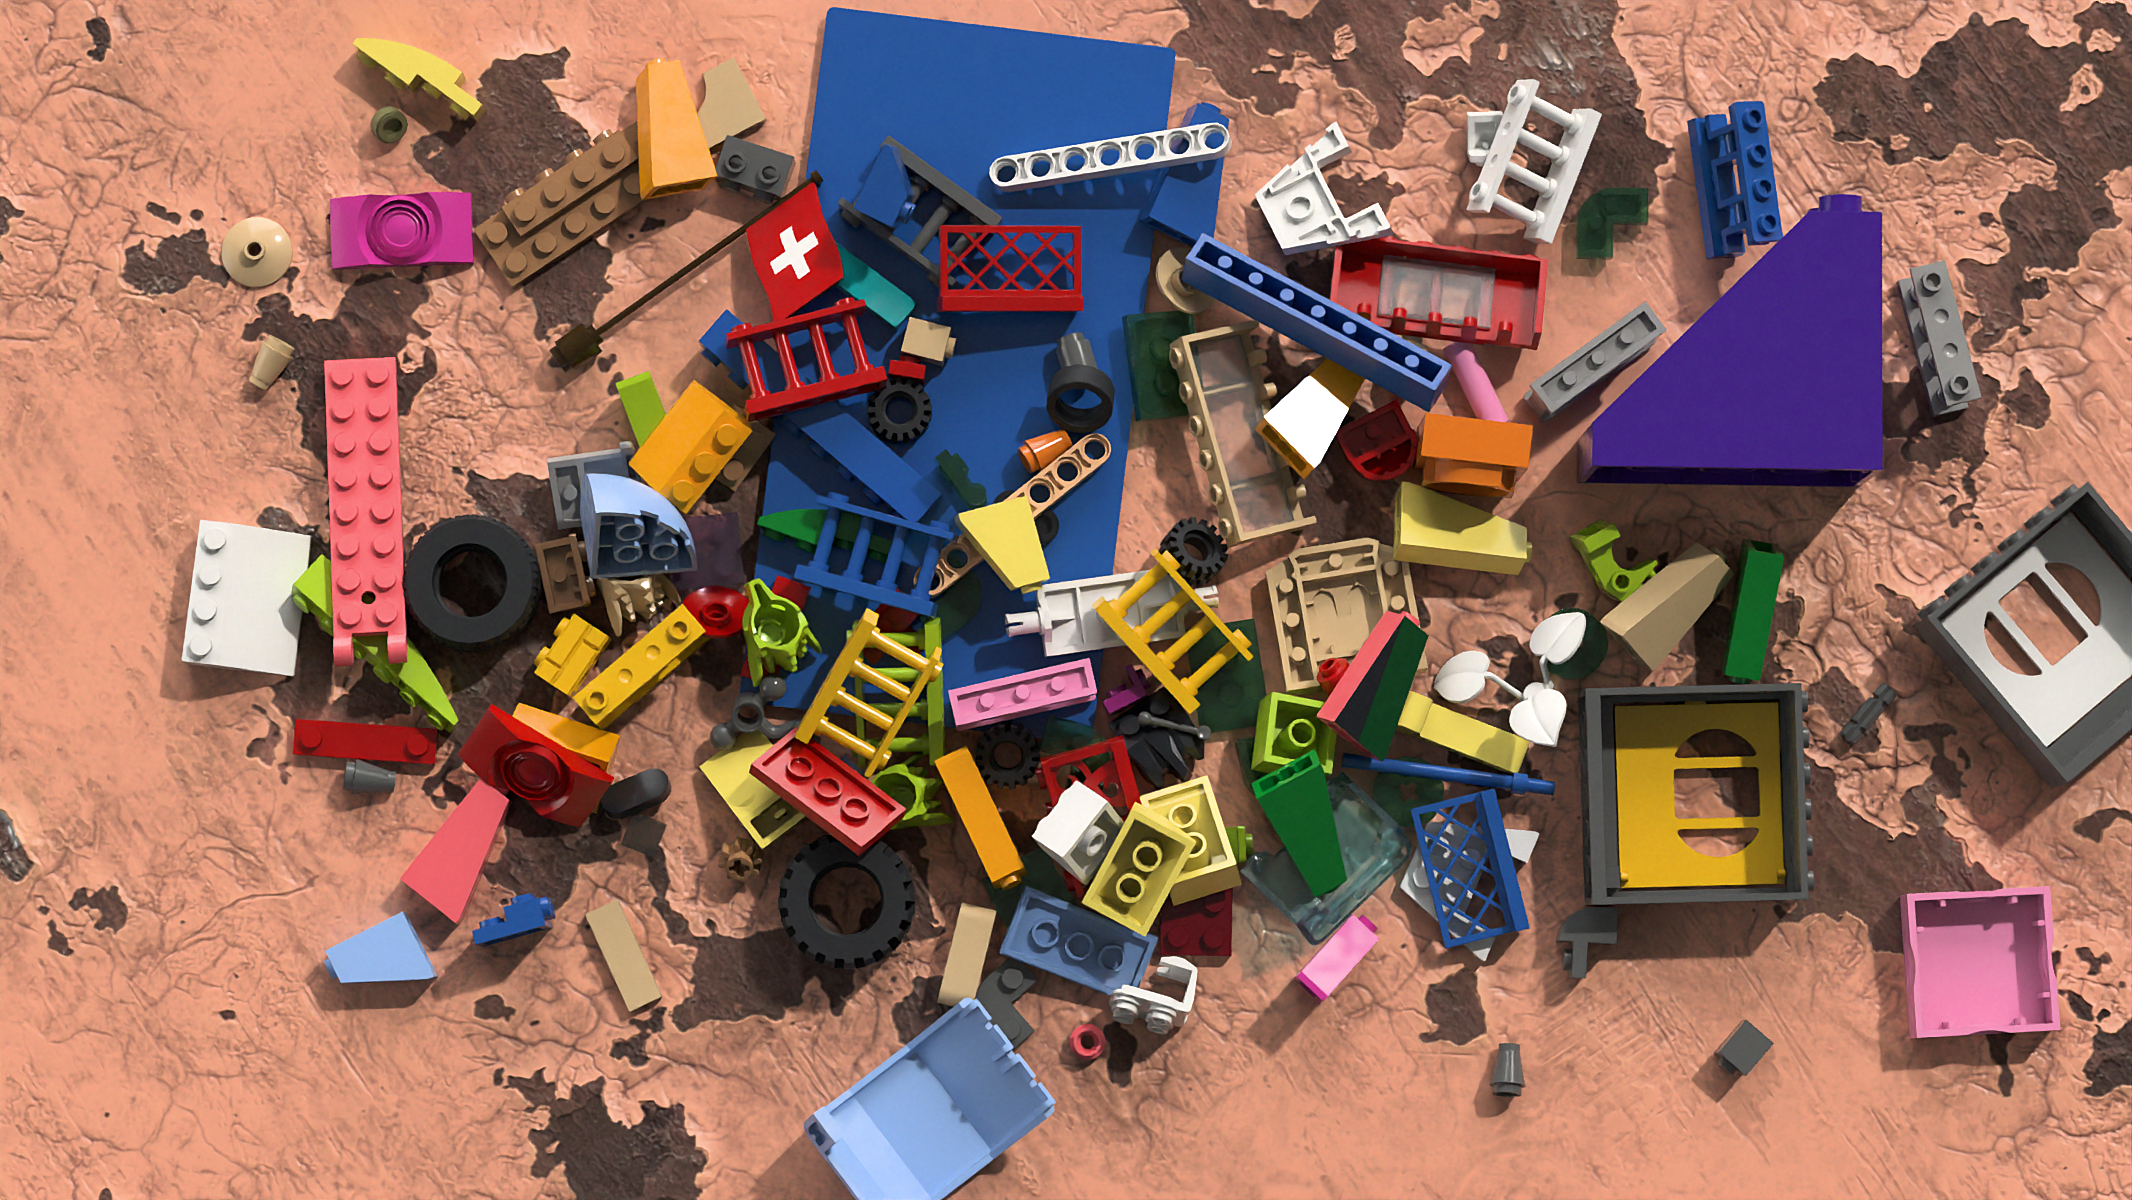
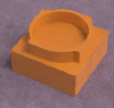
[1413,413,1533,498]

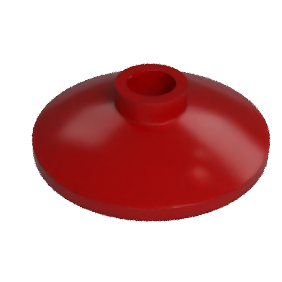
[682,586,749,638]

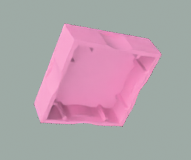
[1900,886,2060,1038]

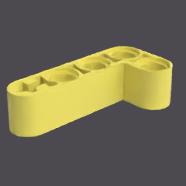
[1396,691,1530,774]

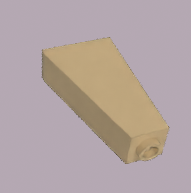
[1600,542,1735,672]

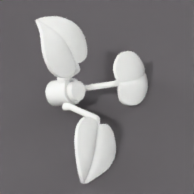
[1434,612,1586,747]

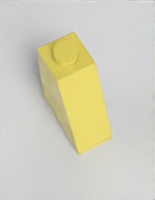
[954,496,1050,595]

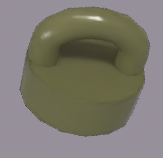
[370,106,408,143]

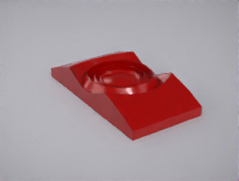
[458,704,615,828]

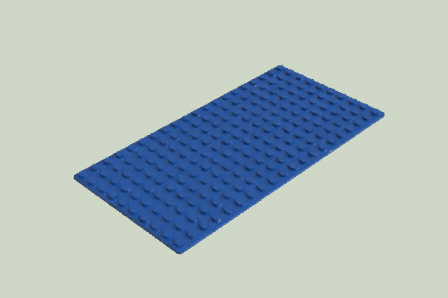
[739,7,1176,744]

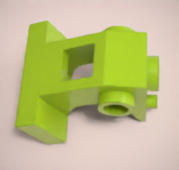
[1569,520,1658,602]

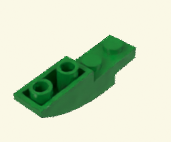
[757,509,892,564]

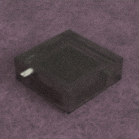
[620,813,667,858]

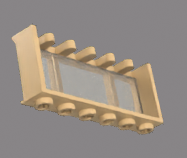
[1169,320,1317,548]

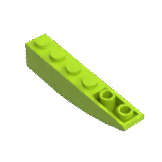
[291,554,459,734]

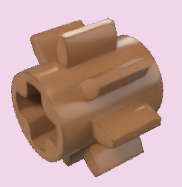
[718,836,764,882]

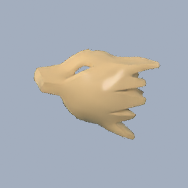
[596,573,681,636]

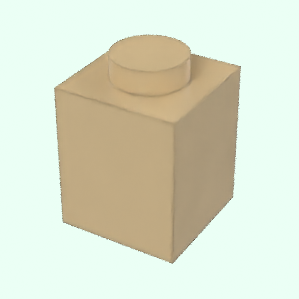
[901,317,956,367]

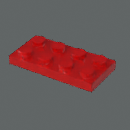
[749,727,906,856]

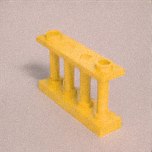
[1092,548,1254,714]
[572,604,711,730]
[795,608,944,778]

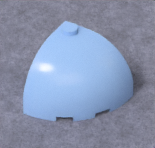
[580,473,698,579]

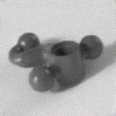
[710,673,821,750]

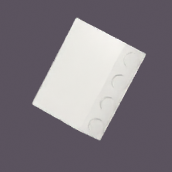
[182,520,312,677]

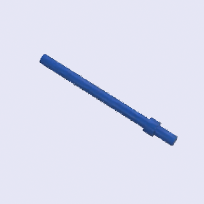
[1341,753,1555,796]

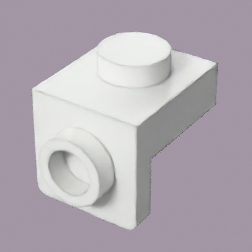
[1467,111,1503,167]

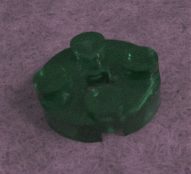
[1538,608,1608,680]
[1373,756,1444,828]

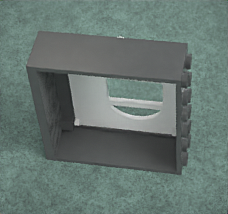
[1913,482,2132,789]

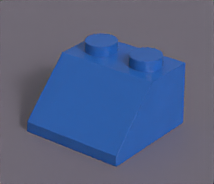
[854,143,916,228]

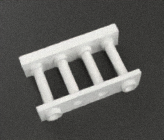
[1466,79,1602,244]

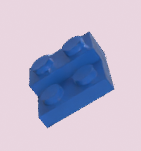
[472,893,556,947]

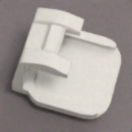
[1109,956,1197,1034]

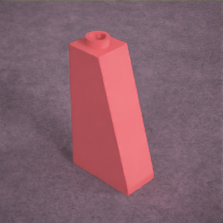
[400,778,512,924]

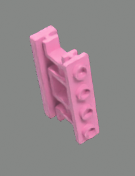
[948,658,1097,731]

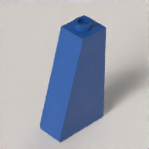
[1138,102,1229,248]

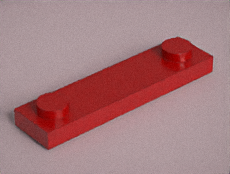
[293,719,439,765]

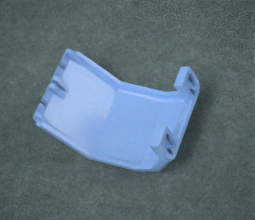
[804,998,1056,1200]

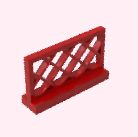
[938,225,1084,312]

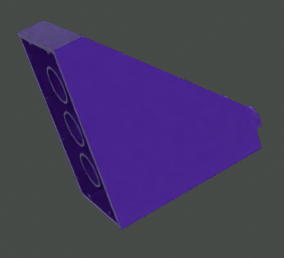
[1577,194,1883,487]

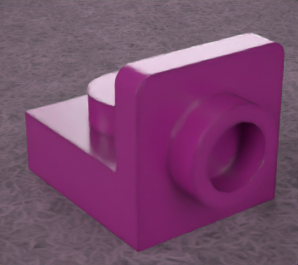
[1103,664,1150,717]

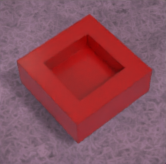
[888,356,926,384]

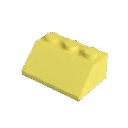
[1082,802,1196,937]

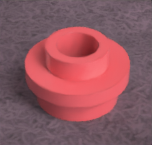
[1070,1024,1105,1060]

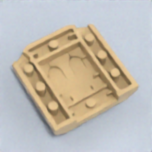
[1265,538,1428,695]

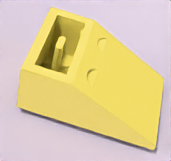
[699,730,808,851]

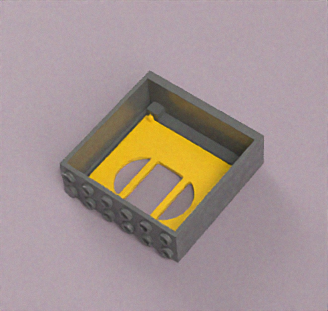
[1578,683,1814,905]

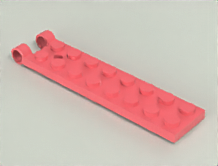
[324,357,408,667]

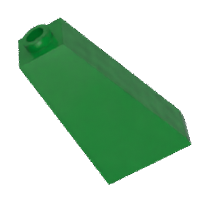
[1722,538,1784,684]
[1251,749,1347,897]

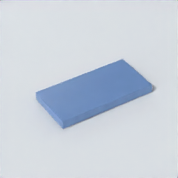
[999,886,1158,996]

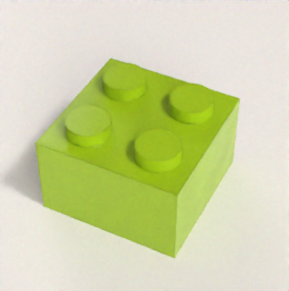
[1251,692,1337,778]

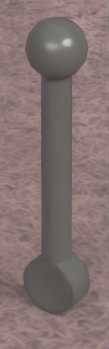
[1138,711,1211,740]

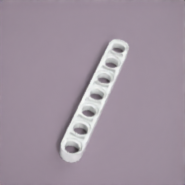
[989,123,1232,192]

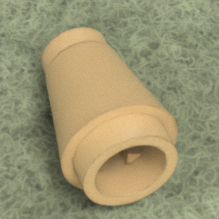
[249,335,294,390]

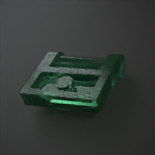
[935,449,987,511]

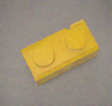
[533,614,612,698]

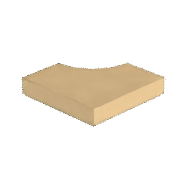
[697,57,767,151]

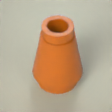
[1017,428,1072,473]

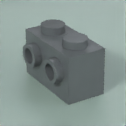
[715,135,796,204]

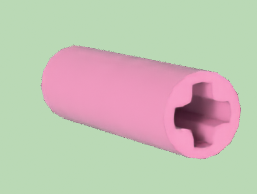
[1443,342,1509,422]

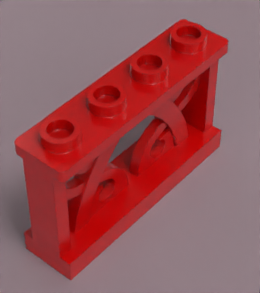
[1035,735,1142,899]

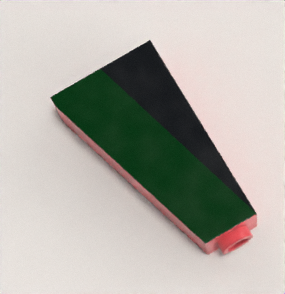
[1316,611,1429,762]

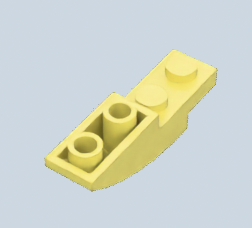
[352,38,486,122]

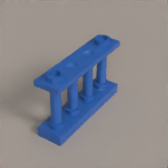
[793,492,959,619]

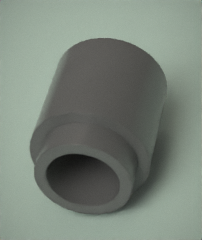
[1056,332,1098,369]

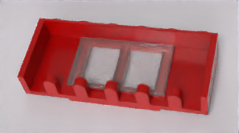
[1329,236,1548,350]

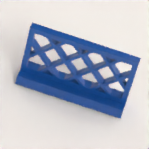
[1410,788,1530,948]

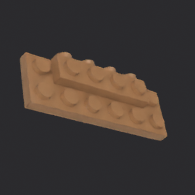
[473,121,649,289]

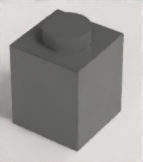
[1714,1020,1774,1077]

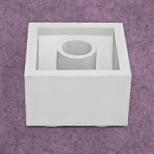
[1032,780,1124,885]

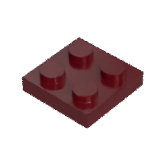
[1160,887,1233,957]

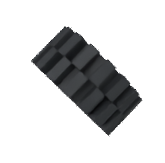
[867,377,932,444]
[1159,517,1229,587]
[975,721,1040,790]

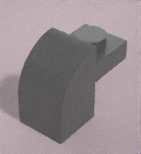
[1556,907,1618,979]

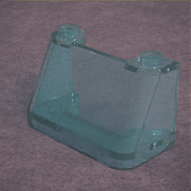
[1240,772,1413,945]

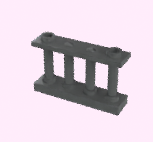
[838,135,1003,290]

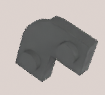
[976,957,1038,1051]

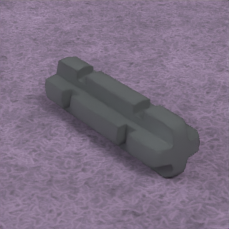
[1839,683,1896,745]

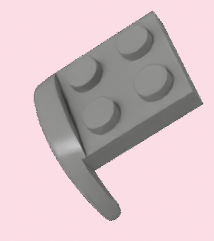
[547,441,641,530]

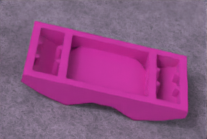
[330,192,474,270]

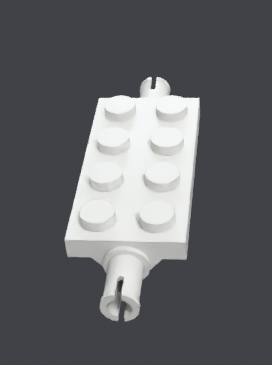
[1005,570,1219,657]

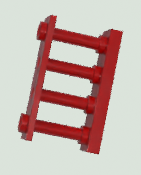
[725,297,887,423]

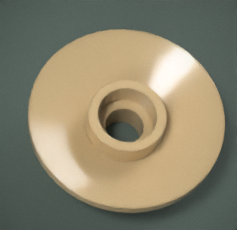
[221,217,293,287]
[1156,247,1216,314]

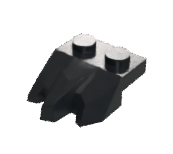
[1108,686,1204,790]

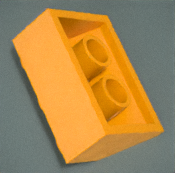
[628,380,752,514]
[513,703,620,813]

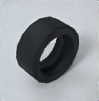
[1046,364,1115,433]

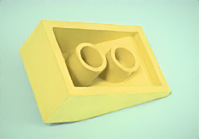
[1140,775,1242,906]

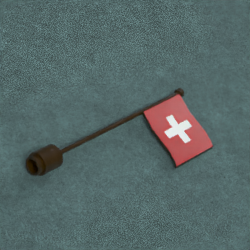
[549,170,844,373]

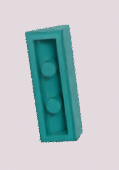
[835,242,918,332]

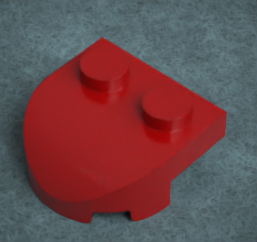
[1334,399,1418,482]

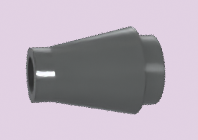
[343,759,396,794]
[1490,1043,1525,1097]

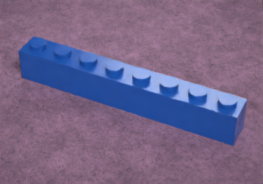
[1182,233,1452,412]
[699,309,942,523]

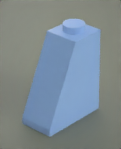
[324,912,438,984]

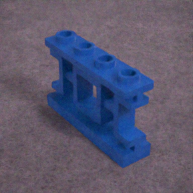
[1687,101,1783,259]

